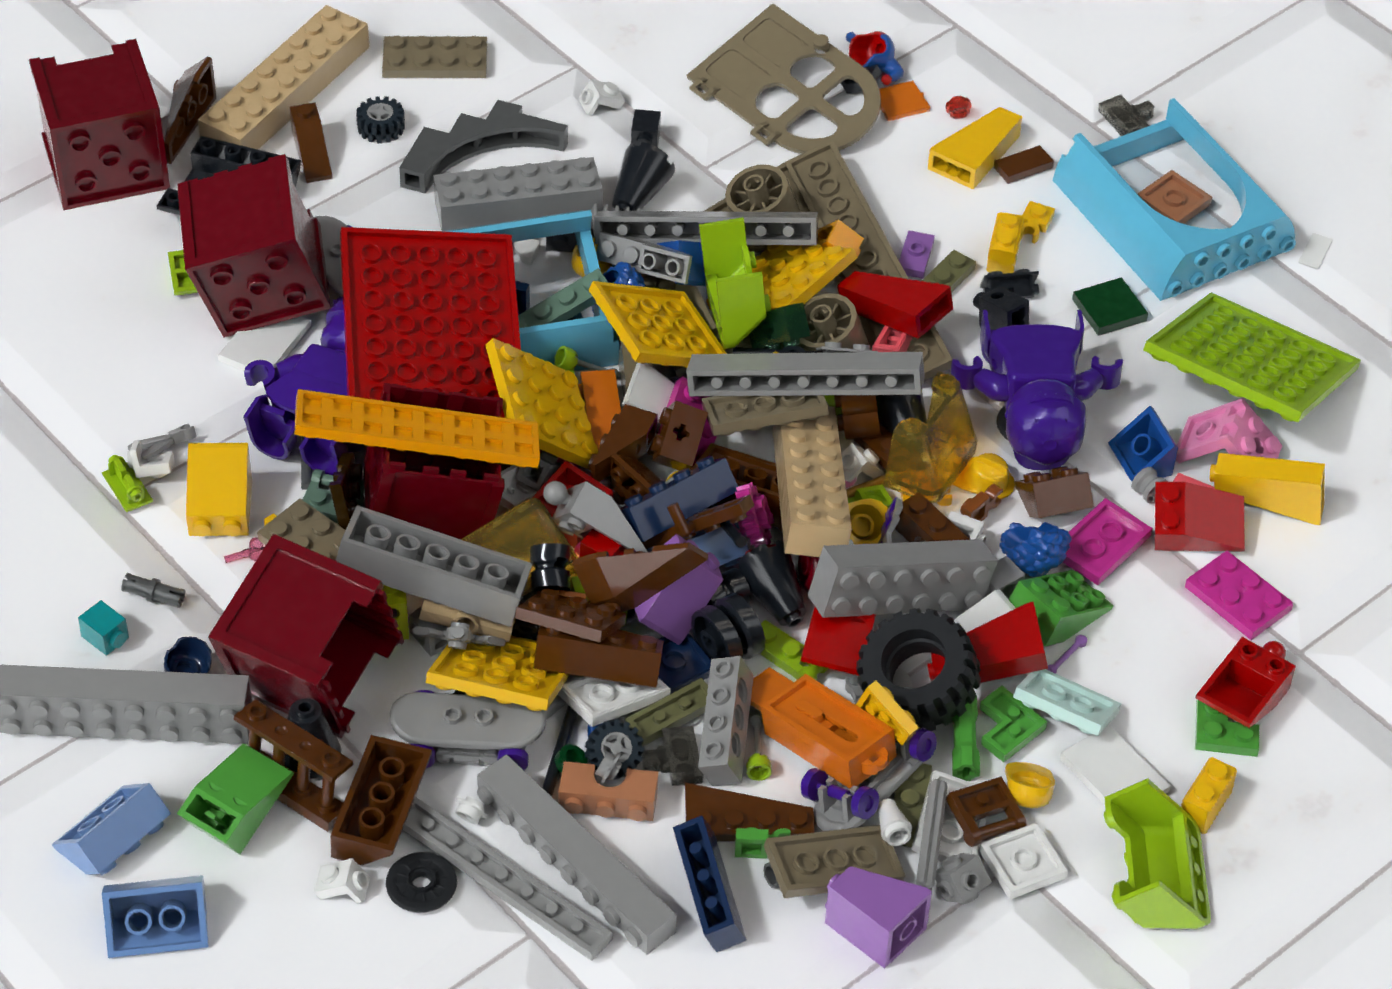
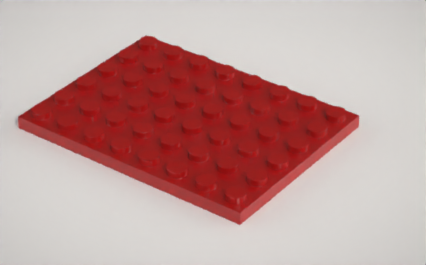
[340,227,521,418]

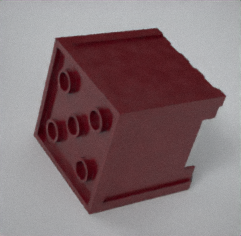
[29,39,170,211]
[177,154,331,338]
[363,383,505,548]
[208,534,404,739]

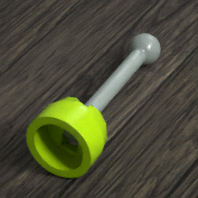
[554,346,619,378]
[746,715,772,781]

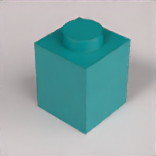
[78,600,129,656]

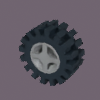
[356,96,405,144]
[584,719,645,780]

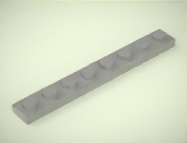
[403,797,613,961]

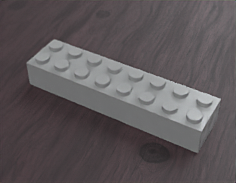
[0,665,252,744]

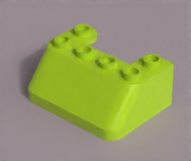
[1104,778,1211,929]

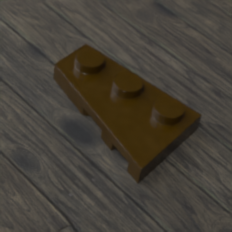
[329,452,363,530]

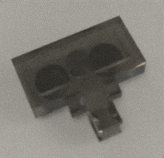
[1098,94,1155,136]
[642,726,704,786]

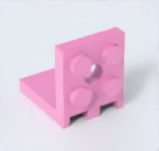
[1176,398,1282,463]

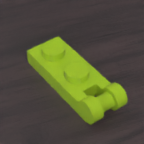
[760,619,829,680]

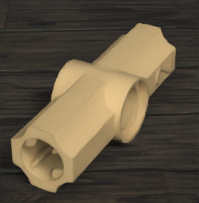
[419,599,515,642]

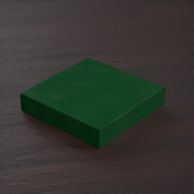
[1072,277,1148,336]

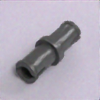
[121,573,186,608]

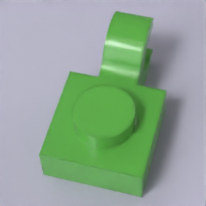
[735,827,791,859]

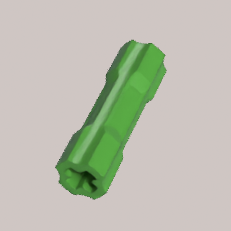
[951,695,980,781]

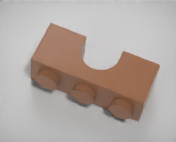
[558,761,659,821]

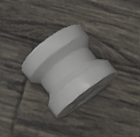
[1131,467,1168,504]

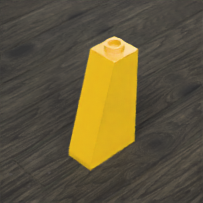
[927,106,1023,190]
[1209,453,1325,525]

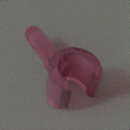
[224,537,264,563]

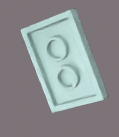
[1013,669,1122,736]

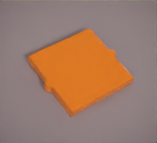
[879,80,930,121]

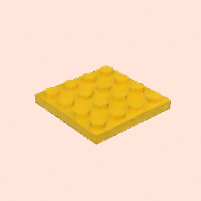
[706,244,858,318]
[589,281,727,368]
[485,338,598,469]
[426,634,570,711]

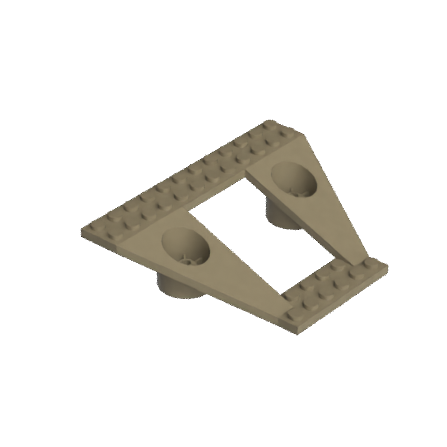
[636,139,952,381]

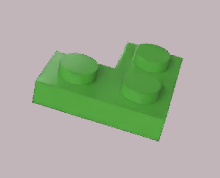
[980,685,1047,763]
[1195,700,1260,757]

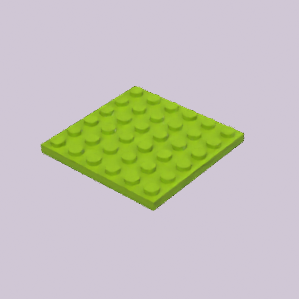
[1143,292,1361,422]

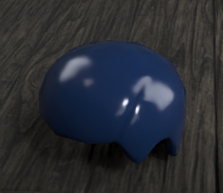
[164,637,212,674]

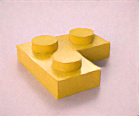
[855,680,919,745]

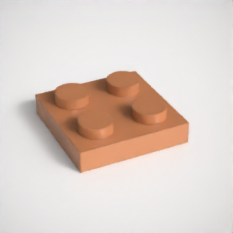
[1138,170,1213,224]

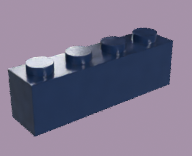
[619,456,738,542]
[673,815,747,952]

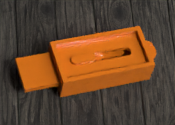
[750,667,897,789]

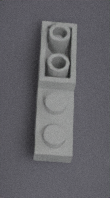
[596,232,693,284]

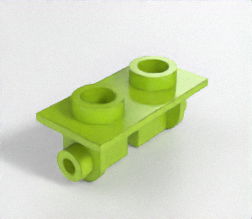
[101,455,153,513]

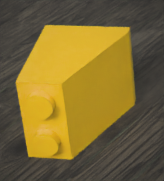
[186,443,253,536]

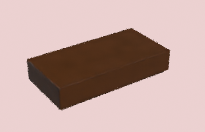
[994,145,1054,184]

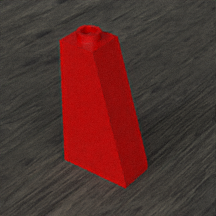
[837,271,953,339]
[927,601,1048,683]

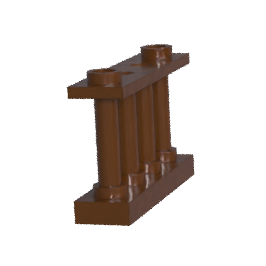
[234,699,354,832]

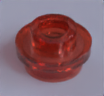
[945,96,972,119]

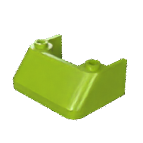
[699,217,771,350]

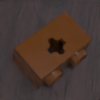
[651,401,708,471]

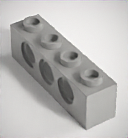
[698,656,754,786]

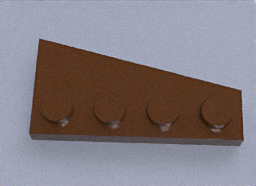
[685,783,815,842]

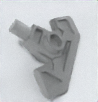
[412,622,505,650]

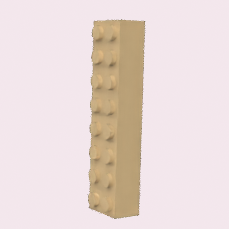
[198,5,369,149]
[772,405,852,557]

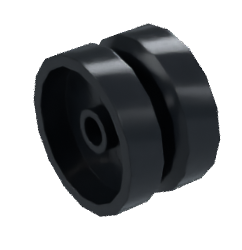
[691,593,766,660]

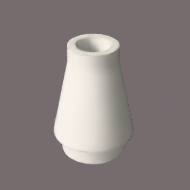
[877,799,912,846]

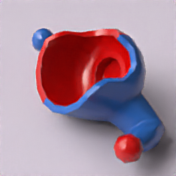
[846,31,904,86]

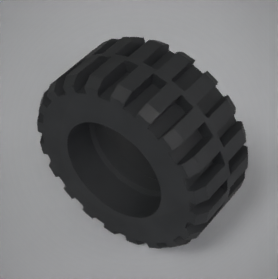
[856,608,981,731]

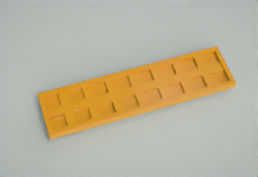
[294,389,540,468]

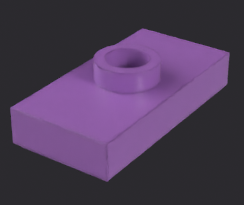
[899,230,935,279]

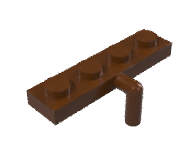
[642,494,754,549]

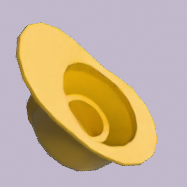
[947,453,1015,499]
[848,498,888,544]

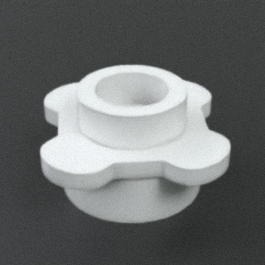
[455,796,487,824]

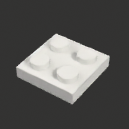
[979,822,1068,900]

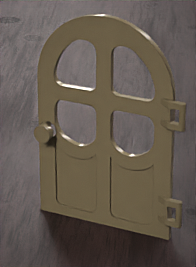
[686,3,881,154]

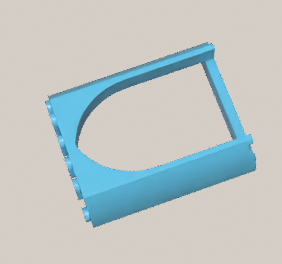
[1052,98,1296,301]
[443,210,619,372]

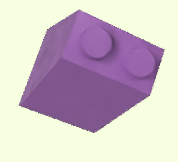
[634,534,723,645]
[825,866,932,969]

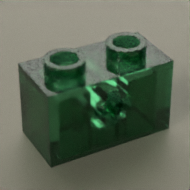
[749,302,811,349]

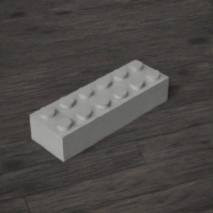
[433,157,603,231]
[336,505,533,627]
[808,539,998,618]

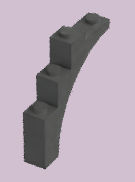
[399,100,568,193]

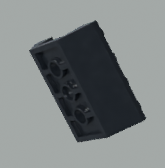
[156,136,301,215]

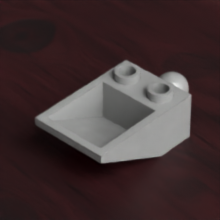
[543,481,648,552]

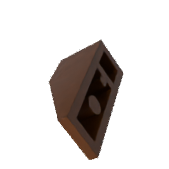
[289,102,333,183]

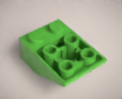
[1009,570,1113,646]
[177,743,294,855]

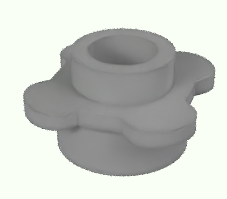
[595,752,622,784]

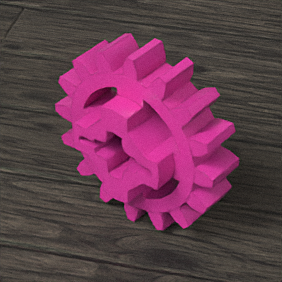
[735,482,774,548]

